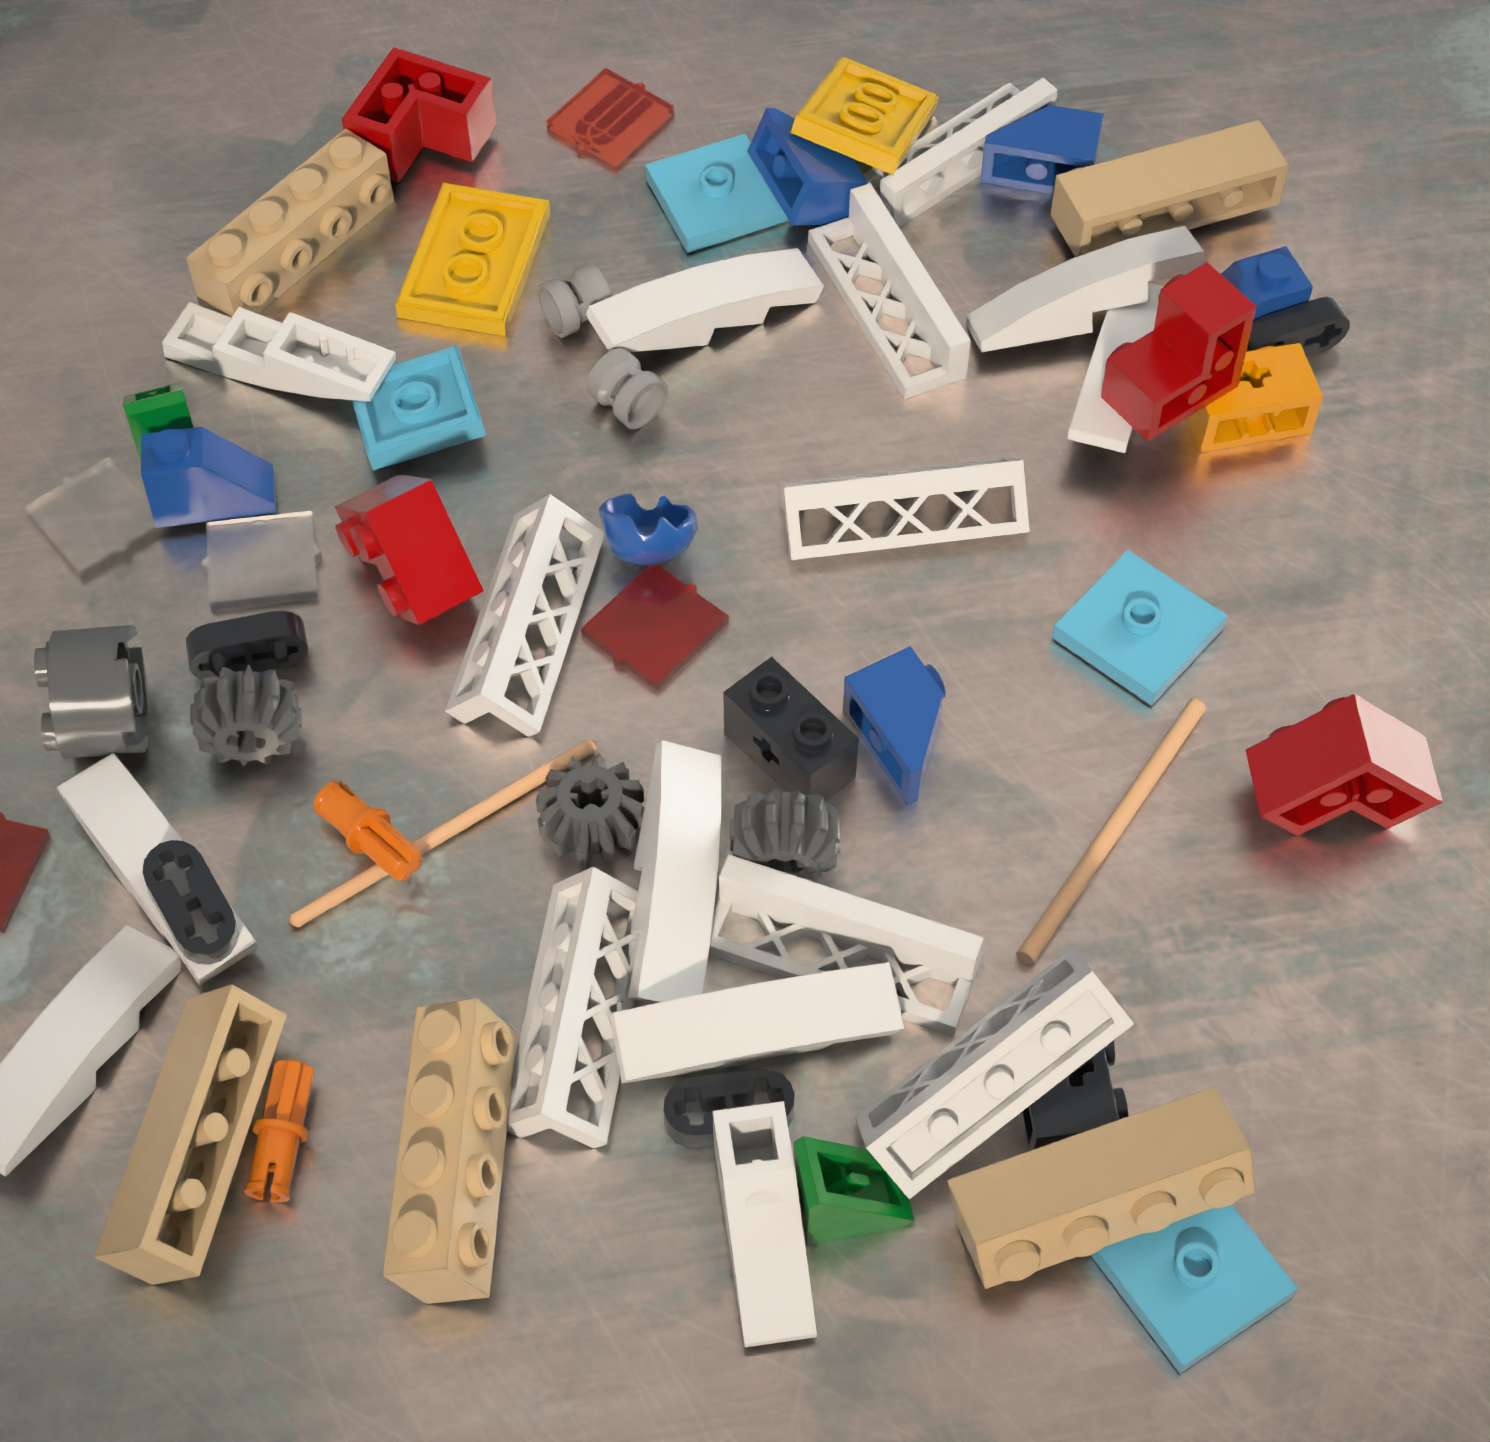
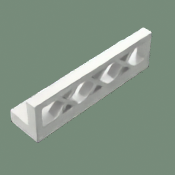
[863,78,1058,227]
[808,183,971,400]
[777,457,1030,560]
[445,494,605,737]
[708,854,984,1036]
[507,867,639,1148]
[855,947,1134,1199]

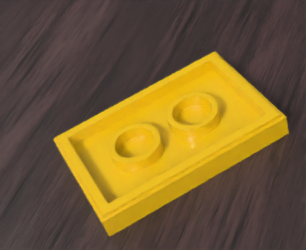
[790,56,939,175]
[395,183,550,337]

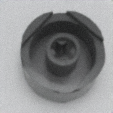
[34,625,149,759]

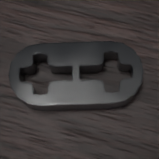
[1246,297,1350,358]
[186,611,308,679]
[142,840,238,965]
[663,1068,795,1149]

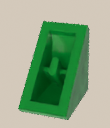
[123,382,194,459]
[793,1136,915,1246]

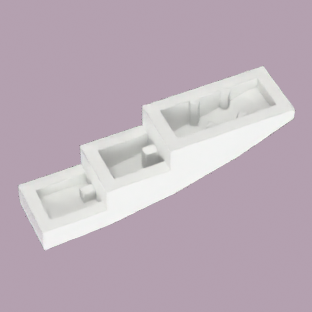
[966,226,1204,352]
[586,248,824,352]
[1067,282,1164,453]
[162,302,396,402]
[628,740,721,1004]
[57,753,257,986]
[0,925,181,1176]
[609,962,905,1083]

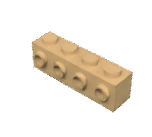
[1050,120,1289,257]
[186,128,394,318]
[93,984,287,1285]
[382,998,517,1304]
[947,1086,1255,1289]

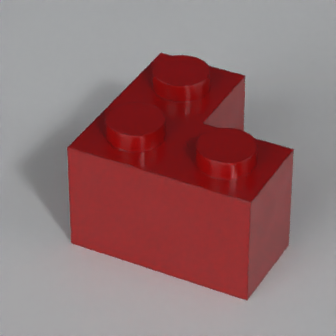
[342,47,497,183]
[1101,262,1257,442]
[335,475,484,625]
[1245,694,1443,836]

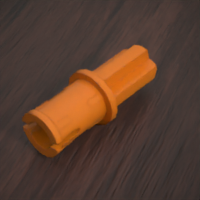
[313,781,423,881]
[244,1059,314,1203]

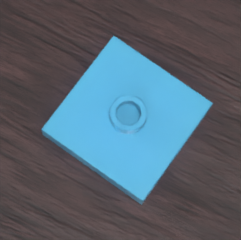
[645,134,789,253]
[352,346,487,471]
[1052,550,1228,706]
[1092,1205,1298,1374]

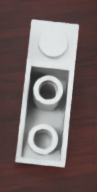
[713,1101,817,1348]

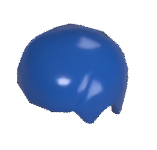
[598,493,698,566]

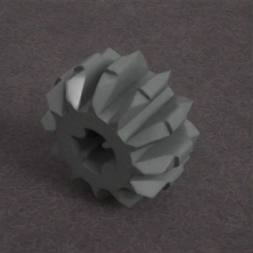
[190,665,302,767]
[536,753,645,868]
[730,788,841,879]

